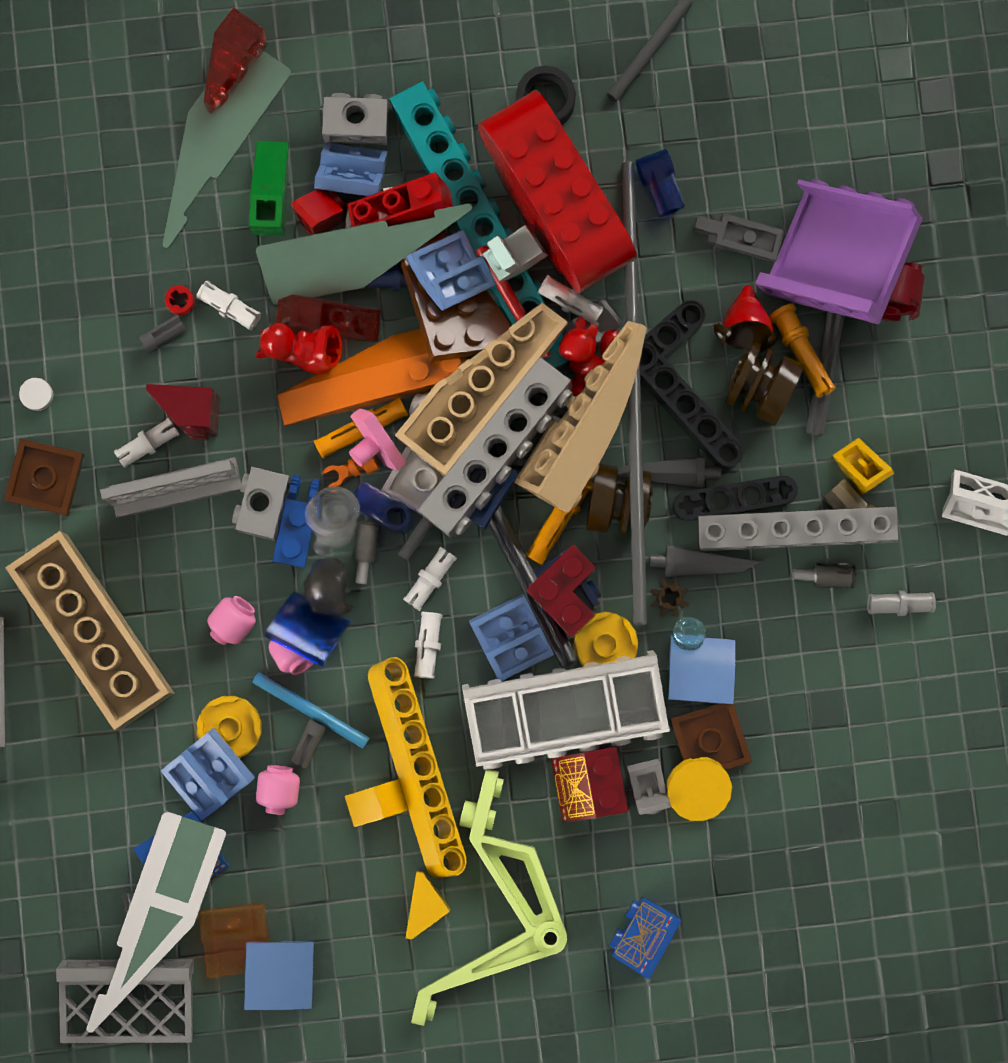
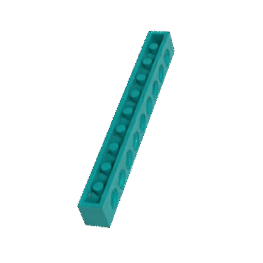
[389,81,571,371]

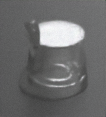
[305,486,360,556]

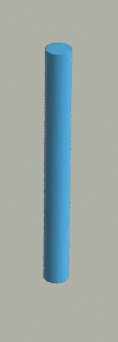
[252,672,370,749]

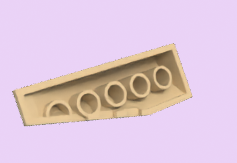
[395,303,568,477]
[514,321,647,513]

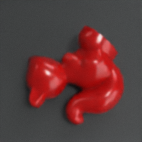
[559,316,619,397]
[255,323,342,374]

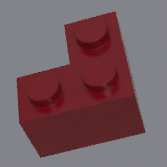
[526,544,597,638]

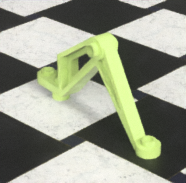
[411,769,567,1026]

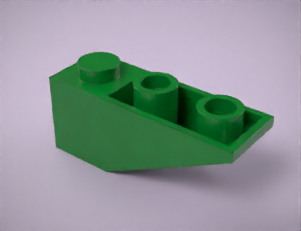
[249,141,289,236]

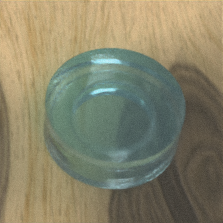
[673,617,706,651]

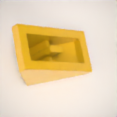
[833,438,894,496]
[345,779,408,827]
[406,870,451,939]

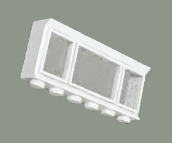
[462,650,670,770]

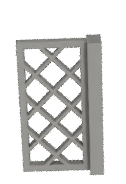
[100,457,242,519]
[56,959,194,1043]

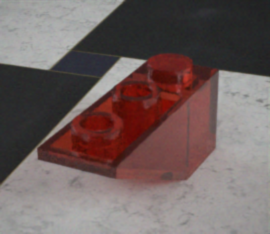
[204,8,267,113]
[276,294,381,342]

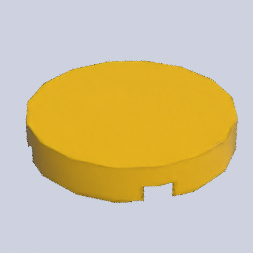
[573,612,638,667]
[197,696,262,758]
[666,757,732,821]

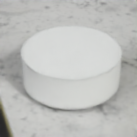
[19,378,54,411]

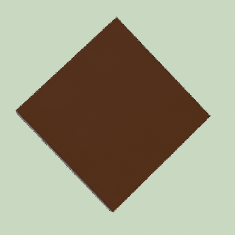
[4,438,84,516]
[670,703,752,770]

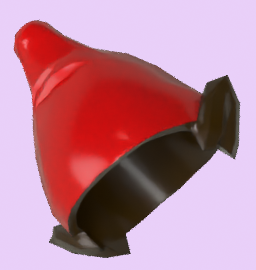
[713,285,778,353]

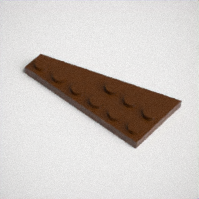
[381,187,511,362]

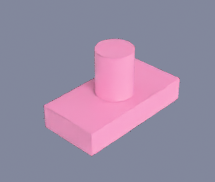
[349,408,407,471]

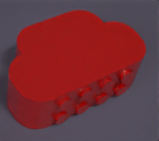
[478,90,637,293]

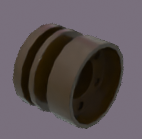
[725,342,804,426]
[586,464,653,536]

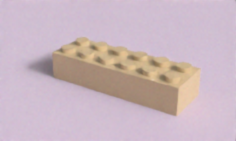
[5,531,175,730]

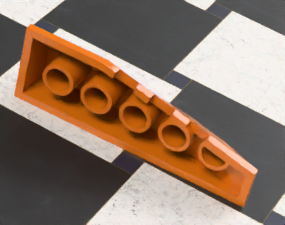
[277,329,467,426]

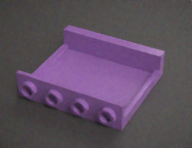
[755,179,923,325]

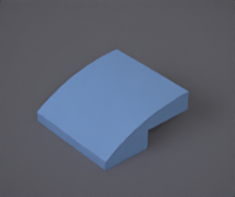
[314,142,388,196]
[406,230,497,311]
[469,594,554,681]
[667,635,735,704]
[160,728,255,821]
[244,941,314,1010]

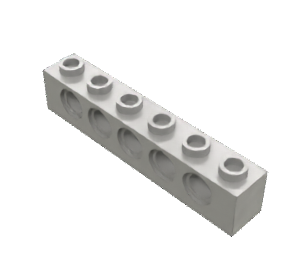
[418,357,573,539]
[698,507,898,551]

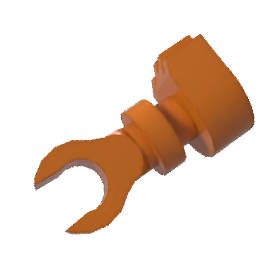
[322,456,380,488]

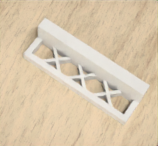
[942,469,1008,536]

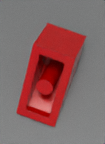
[291,189,346,235]

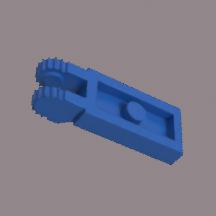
[273,475,320,568]

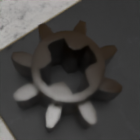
[650,579,689,618]

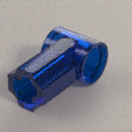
[635,149,685,217]
[349,481,413,534]

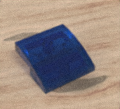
[265,591,351,667]

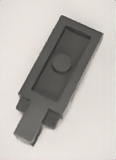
[693,213,784,263]

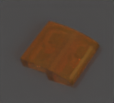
[199,903,270,979]

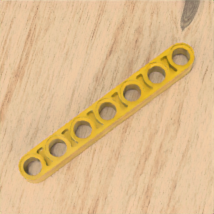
[368,657,467,879]

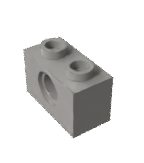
[322,93,389,145]
[232,467,292,541]

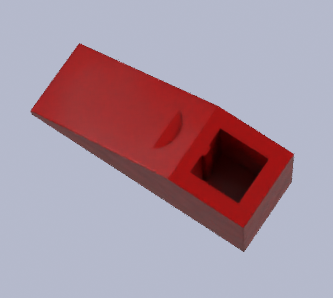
[347,172,453,227]

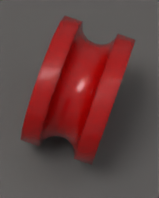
[164,285,195,316]

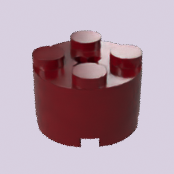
[881,262,925,322]

